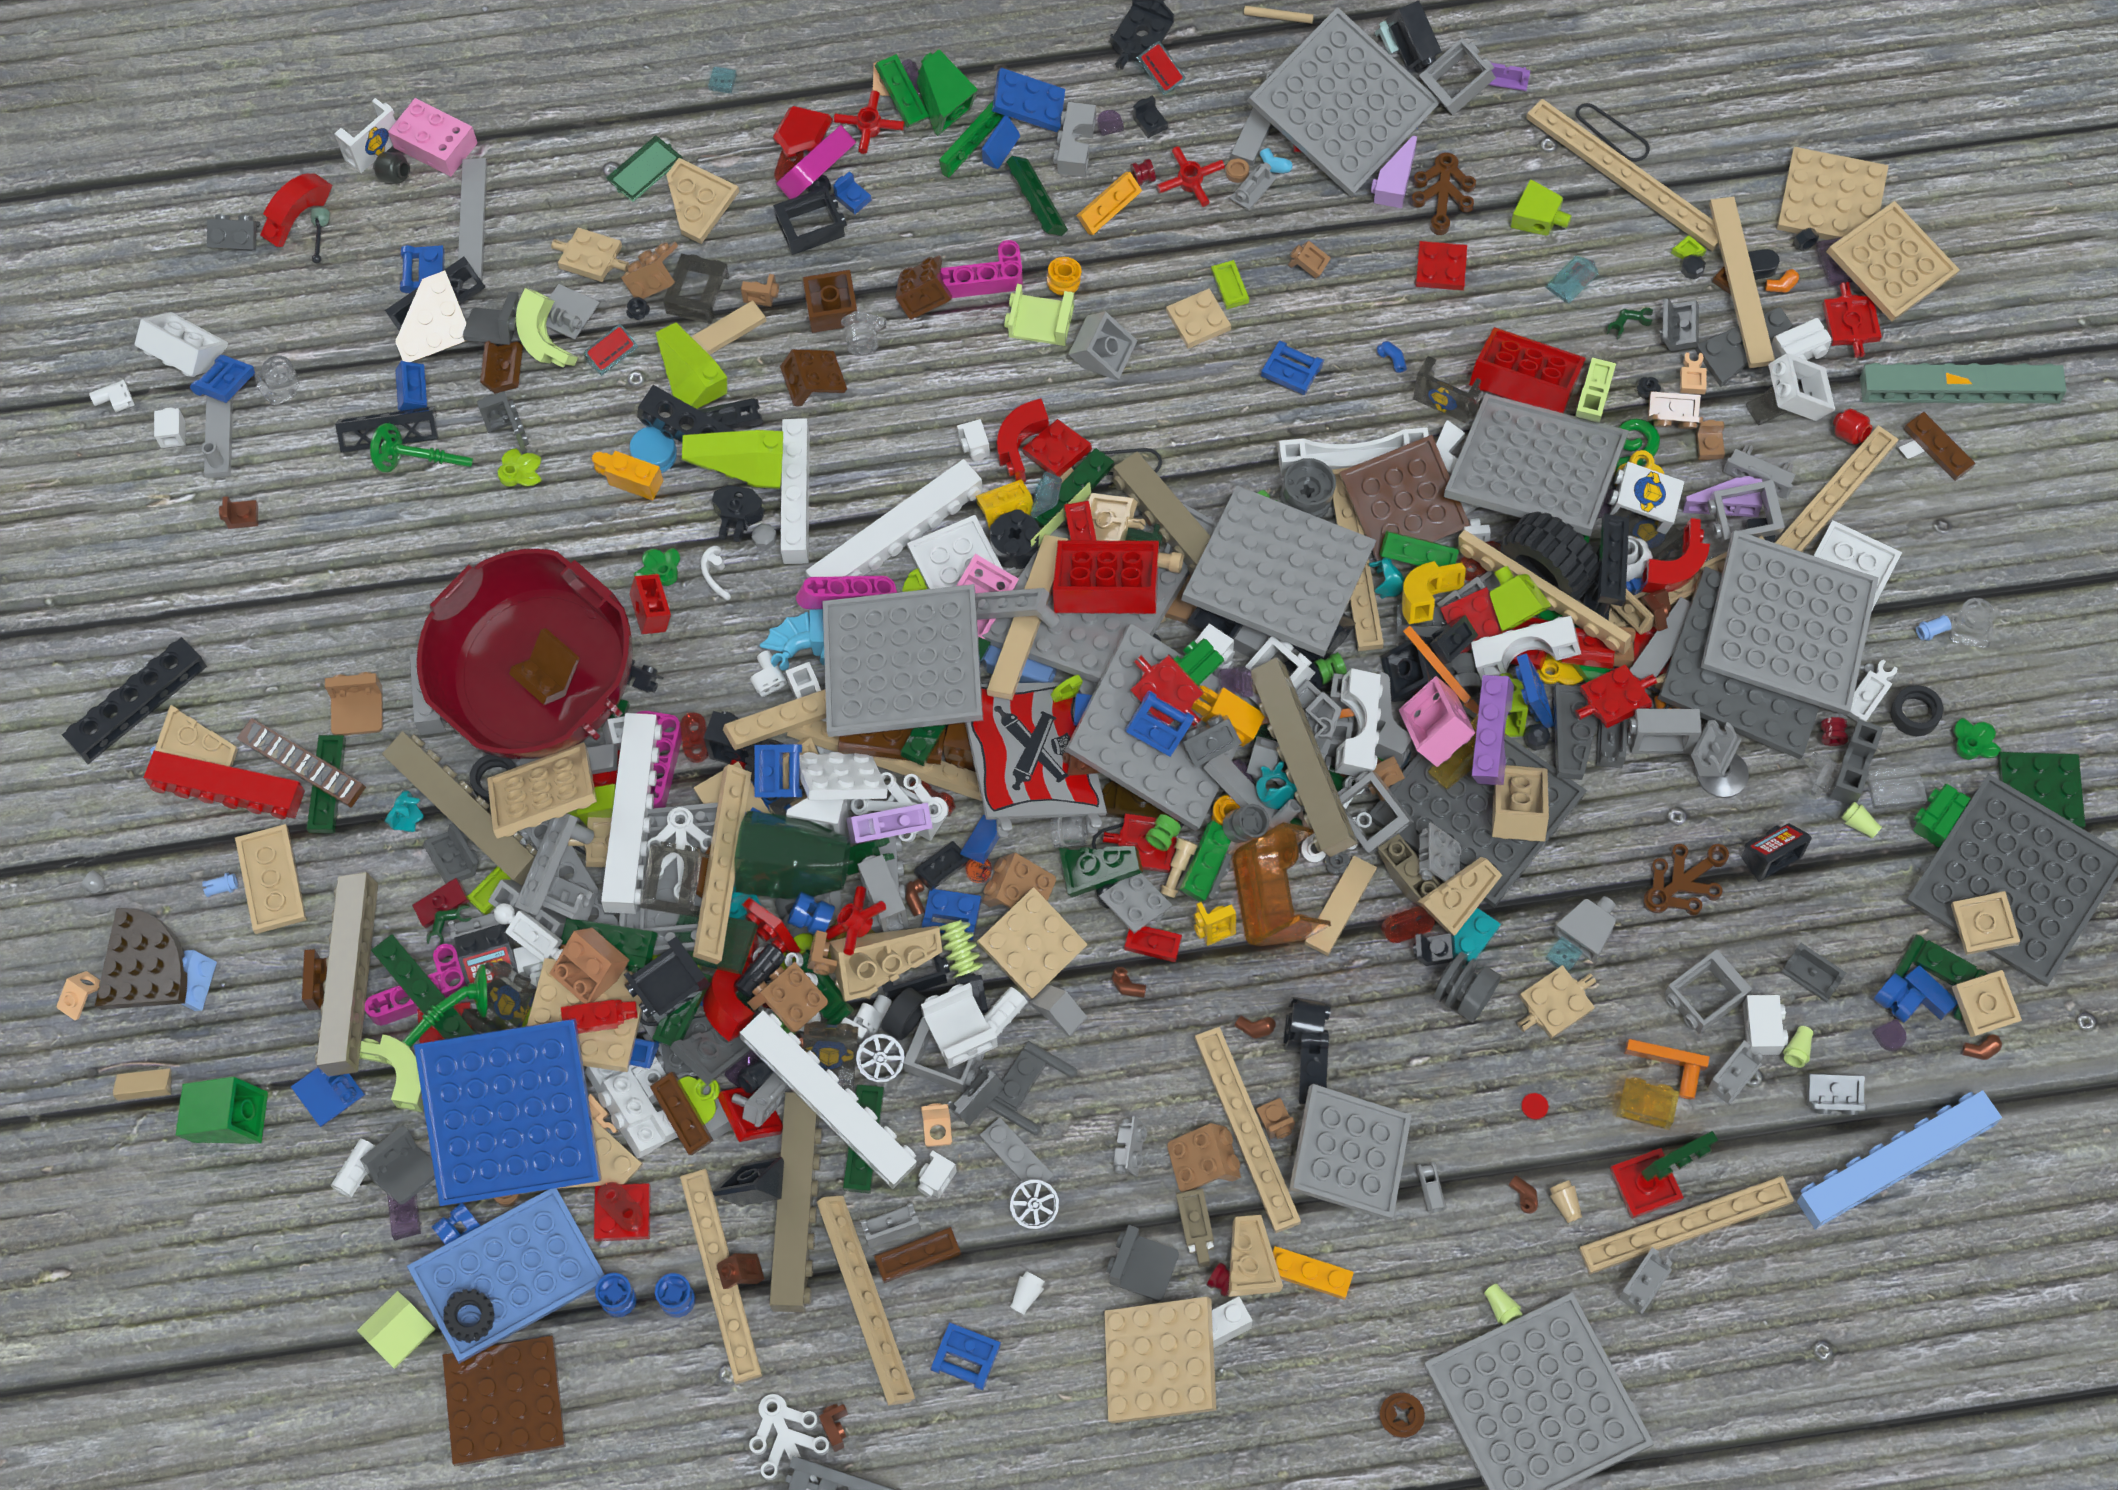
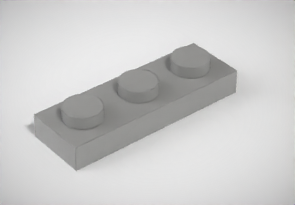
[980,1118,1054,1194]

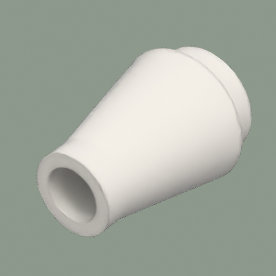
[1010,1271,1045,1315]

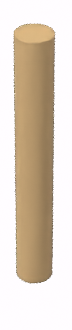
[1244,6,1314,24]

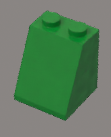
[916,49,978,136]
[175,1076,268,1144]

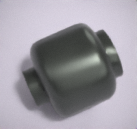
[373,152,410,184]

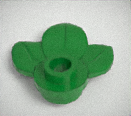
[634,548,680,586]
[1954,718,2002,760]

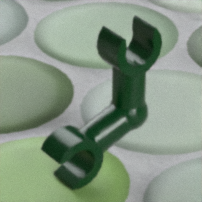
[1607,308,1653,340]
[426,904,472,946]

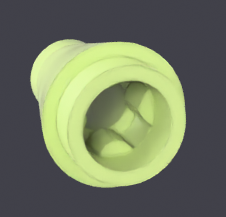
[1841,802,1882,839]
[1783,1026,1813,1068]
[1484,1284,1522,1325]

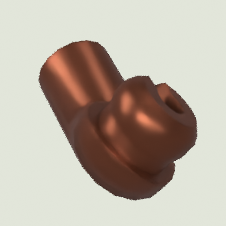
[906,879,925,917]
[1112,967,1146,998]
[1234,1015,1276,1039]
[1962,1034,2002,1060]
[1508,1175,1538,1214]

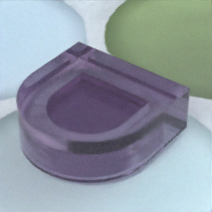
[1098,110,1124,136]
[1873,1019,1907,1051]

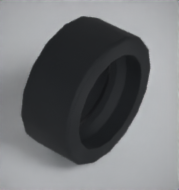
[1890,685,1944,737]
[469,754,516,804]
[882,988,927,1040]

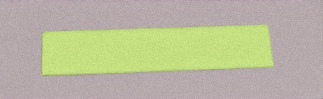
[1031,482,1091,547]

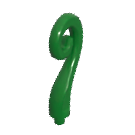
[1614,418,1660,473]

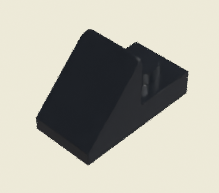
[1187,607,1243,640]
[1430,615,1478,665]

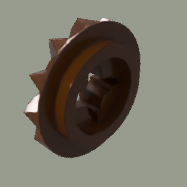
[1380,1392,1425,1439]

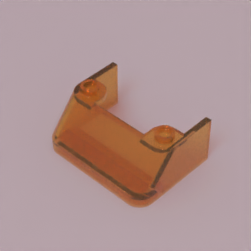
[1233,822,1331,946]

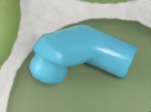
[1260,148,1293,174]

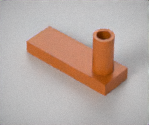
[1624,1039,1710,1100]

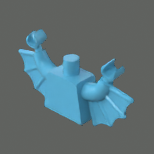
[760,609,825,671]

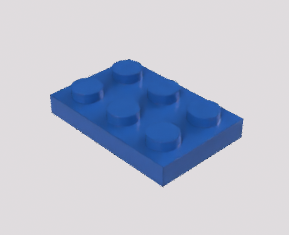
[992,68,1065,132]
[1515,653,1554,728]

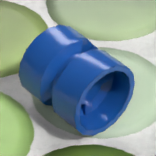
[787,892,835,935]
[1873,973,1926,1024]
[431,1203,480,1245]
[595,1273,637,1318]
[655,1273,696,1318]

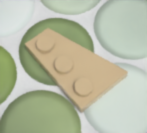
[155,705,238,767]
[1417,857,1502,936]
[1228,1215,1283,1297]

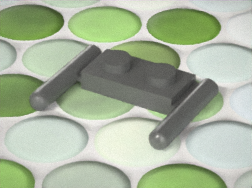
[987,1041,1077,1135]

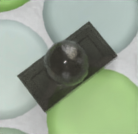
[1745,387,1789,426]

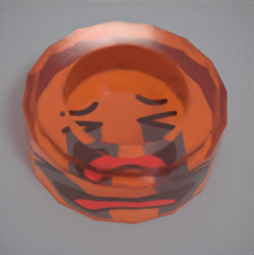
[966,859,992,883]

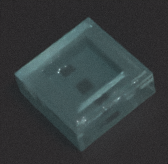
[708,67,737,94]
[1546,936,1583,973]

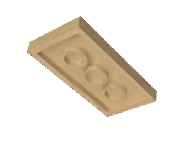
[235,824,307,934]

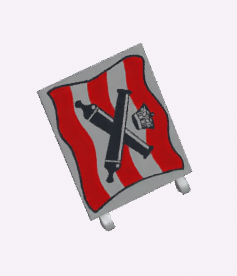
[965,682,1107,837]

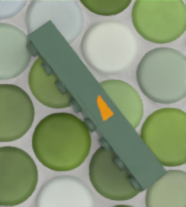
[1860,363,2066,403]

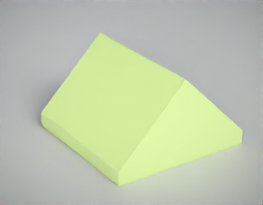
[357,1291,435,1369]

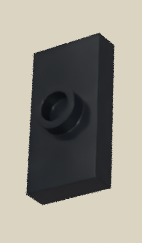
[914,841,970,891]

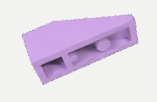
[1371,136,1417,208]
[1683,476,1762,517]
[846,803,933,844]

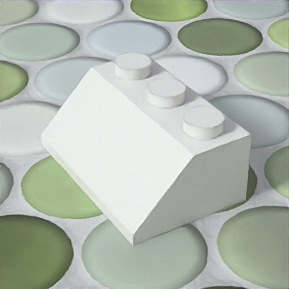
[135,312,228,377]
[786,798,849,853]

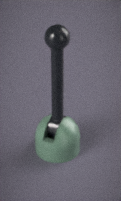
[310,208,330,263]

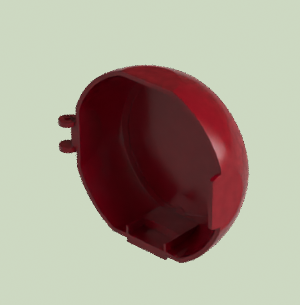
[417,548,633,759]

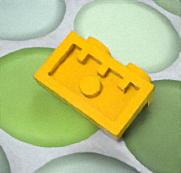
[976,479,1035,529]
[1193,902,1236,946]

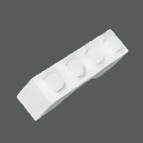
[1471,616,1581,680]
[1335,668,1383,777]

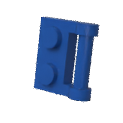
[400,245,445,293]
[1261,340,1324,395]
[190,355,255,403]
[1125,690,1194,757]
[755,744,802,798]
[922,889,982,941]
[931,1322,1001,1391]

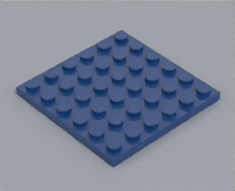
[414,1019,601,1206]

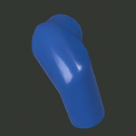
[1377,341,1407,373]

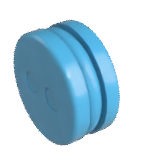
[630,426,677,473]

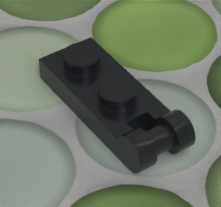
[699,398,763,429]
[1299,1032,1329,1104]

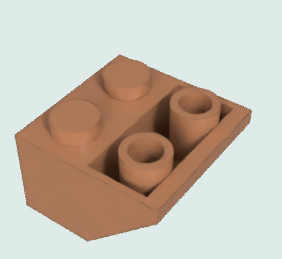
[549,928,629,1004]

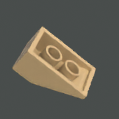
[1492,765,1549,841]

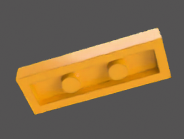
[1076,172,1142,235]
[1273,1246,1354,1300]

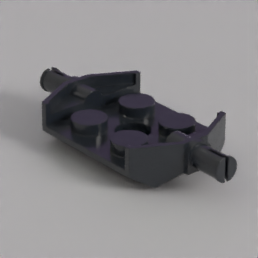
[1110,0,1174,70]

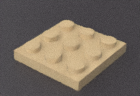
[976,887,1088,1000]

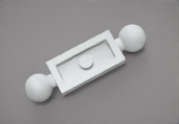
[494,903,563,962]

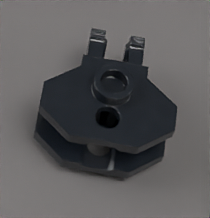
[712,485,765,543]

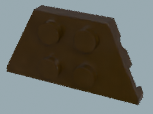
[1102,780,1185,825]

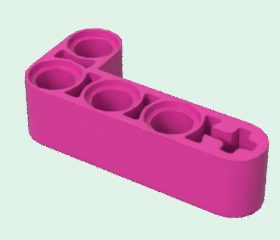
[776,125,856,199]
[940,240,1023,298]
[796,576,897,609]
[636,711,683,809]
[365,944,466,1026]

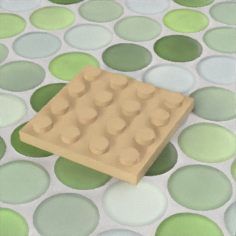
[1777,147,1889,242]
[1826,201,1960,322]
[487,742,597,839]
[527,958,642,1072]
[1105,1297,1217,1423]

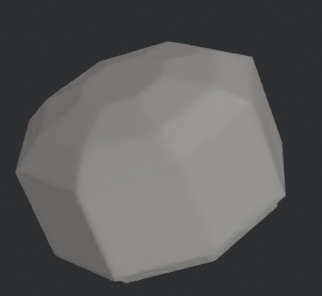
[752,524,777,549]

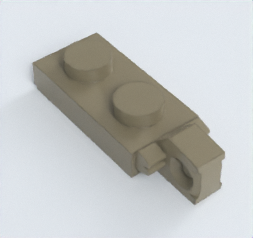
[1176,1188,1214,1268]

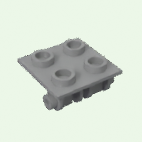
[546,284,600,340]
[1419,822,1461,882]
[1099,873,1172,933]

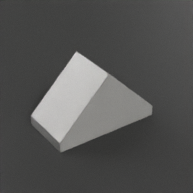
[1030,984,1087,1037]

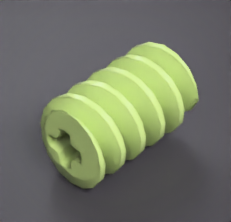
[939,920,983,978]

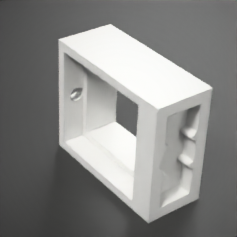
[1768,353,1835,421]
[1232,636,1315,705]

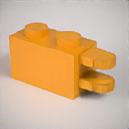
[591,451,663,501]
[1192,685,1265,747]

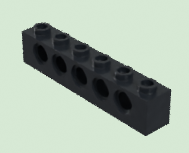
[637,385,765,489]
[62,637,207,764]

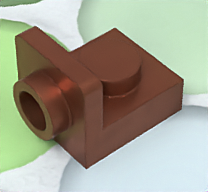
[219,496,258,529]
[1642,589,1671,632]
[717,1253,765,1289]
[819,1404,848,1452]

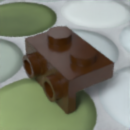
[480,341,523,394]

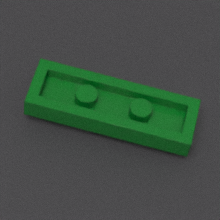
[875,54,929,128]
[1379,531,1459,567]
[1179,821,1231,902]

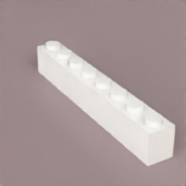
[805,459,983,578]
[601,713,662,914]
[740,1010,917,1189]

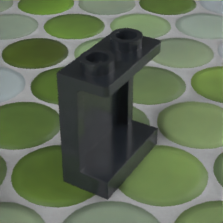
[623,936,710,1023]

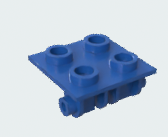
[291,1067,365,1127]

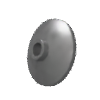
[1696,753,1749,798]

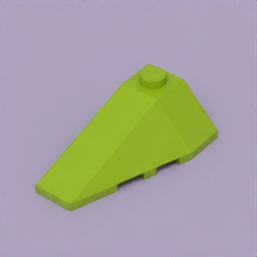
[655,322,727,409]
[682,430,784,489]

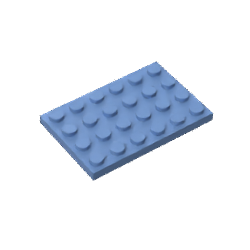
[407,1188,605,1364]

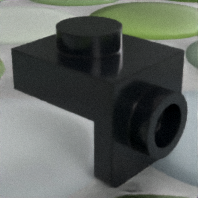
[956,973,988,1014]

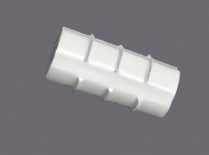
[983,987,1028,1036]
[331,1139,376,1198]

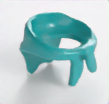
[1369,557,1405,599]
[1256,762,1297,809]
[385,790,424,832]

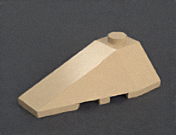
[830,926,942,1001]

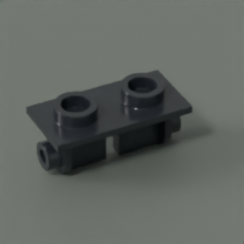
[627,659,664,693]

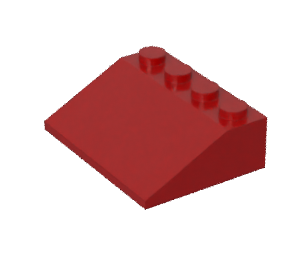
[1469,327,1586,414]
[1053,540,1159,614]

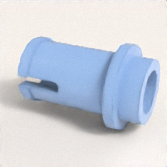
[1916,615,1951,641]
[202,873,238,897]

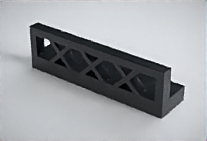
[385,256,486,332]
[335,406,439,452]

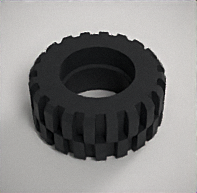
[1500,512,1599,601]

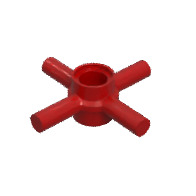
[834,90,905,154]
[1156,146,1225,207]
[825,886,886,956]

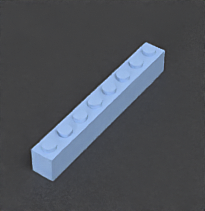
[1797,1090,2002,1230]

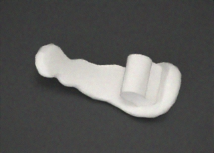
[701,546,731,601]

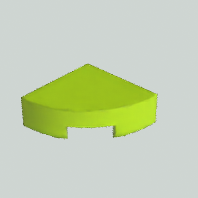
[1671,235,1706,259]
[902,568,927,592]
[1050,674,1083,702]

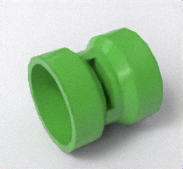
[1313,652,1347,685]
[1145,814,1181,851]

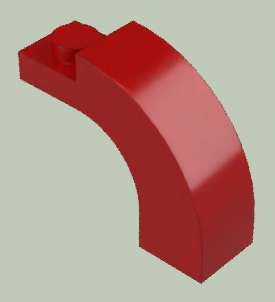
[260,173,333,247]
[997,398,1049,482]
[1641,518,1710,593]
[703,962,754,1042]

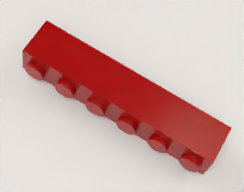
[143,750,305,819]

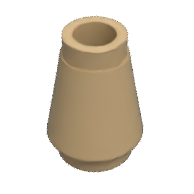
[1549,1180,1582,1223]

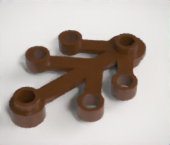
[1412,153,1476,235]
[1643,844,1729,915]

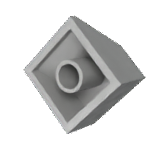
[1068,311,1138,380]

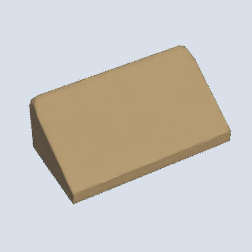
[1610,589,1654,634]
[113,1068,171,1101]

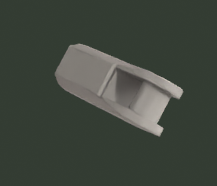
[1417,1162,1446,1213]

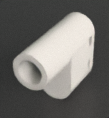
[89,380,134,412]
[750,650,787,697]
[853,995,892,1036]

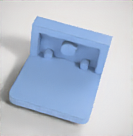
[182,950,217,1011]

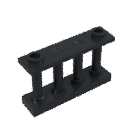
[1584,513,1629,621]

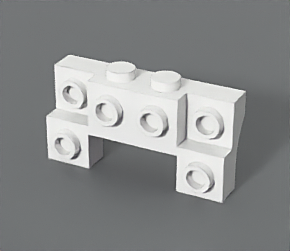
[585,1065,678,1159]

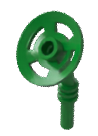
[370,423,473,472]
[402,964,487,1048]

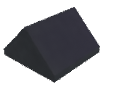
[713,1157,784,1206]

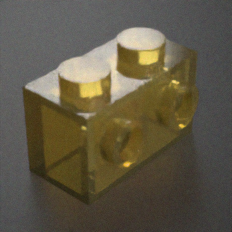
[1616,1077,1680,1130]

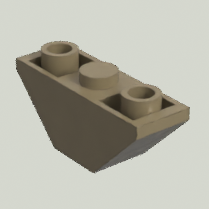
[1378,834,1440,907]

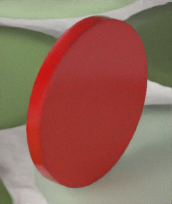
[1521,1093,1549,1120]

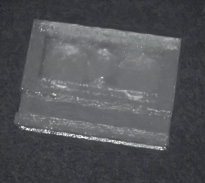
[1867,766,1927,809]

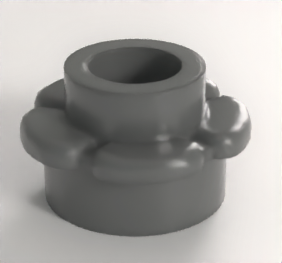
[1324,852,1350,875]

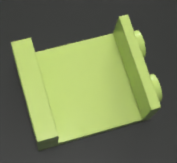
[1004,284,1075,346]

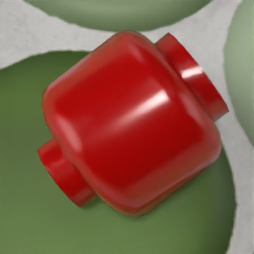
[1833,408,1872,445]

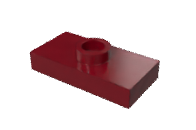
[412,878,470,928]

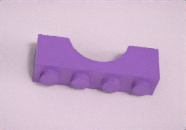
[1472,675,1514,785]

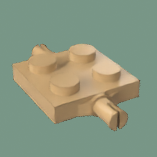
[551,228,629,282]
[1089,493,1145,541]
[568,817,612,867]
[1517,965,1596,1039]

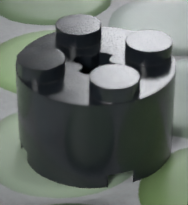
[990,509,1040,569]
[1283,997,1331,1052]

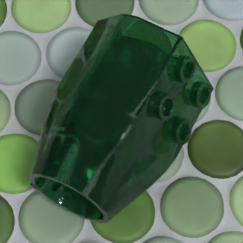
[734,810,851,899]

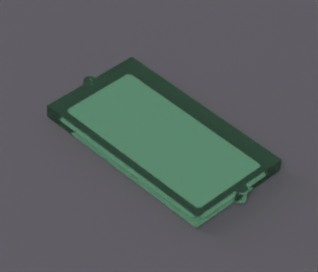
[606,135,683,202]

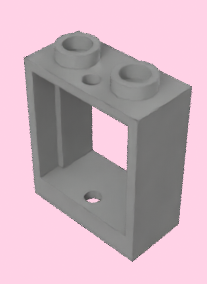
[1419,38,1496,116]
[1708,480,1785,545]
[1627,709,1701,754]
[1338,771,1414,854]
[858,855,909,932]
[1665,949,1752,1034]
[903,1017,986,1093]

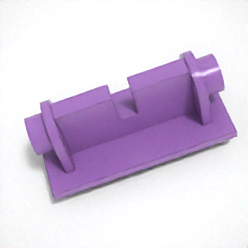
[1488,61,1530,91]

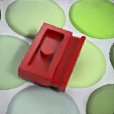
[1561,628,1615,669]

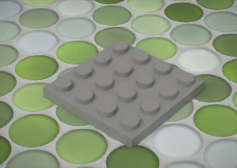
[1289,1084,1412,1220]

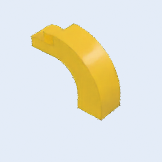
[1402,561,1466,624]

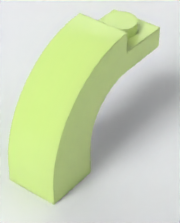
[516,288,578,367]
[1575,358,1616,423]
[359,1035,424,1112]

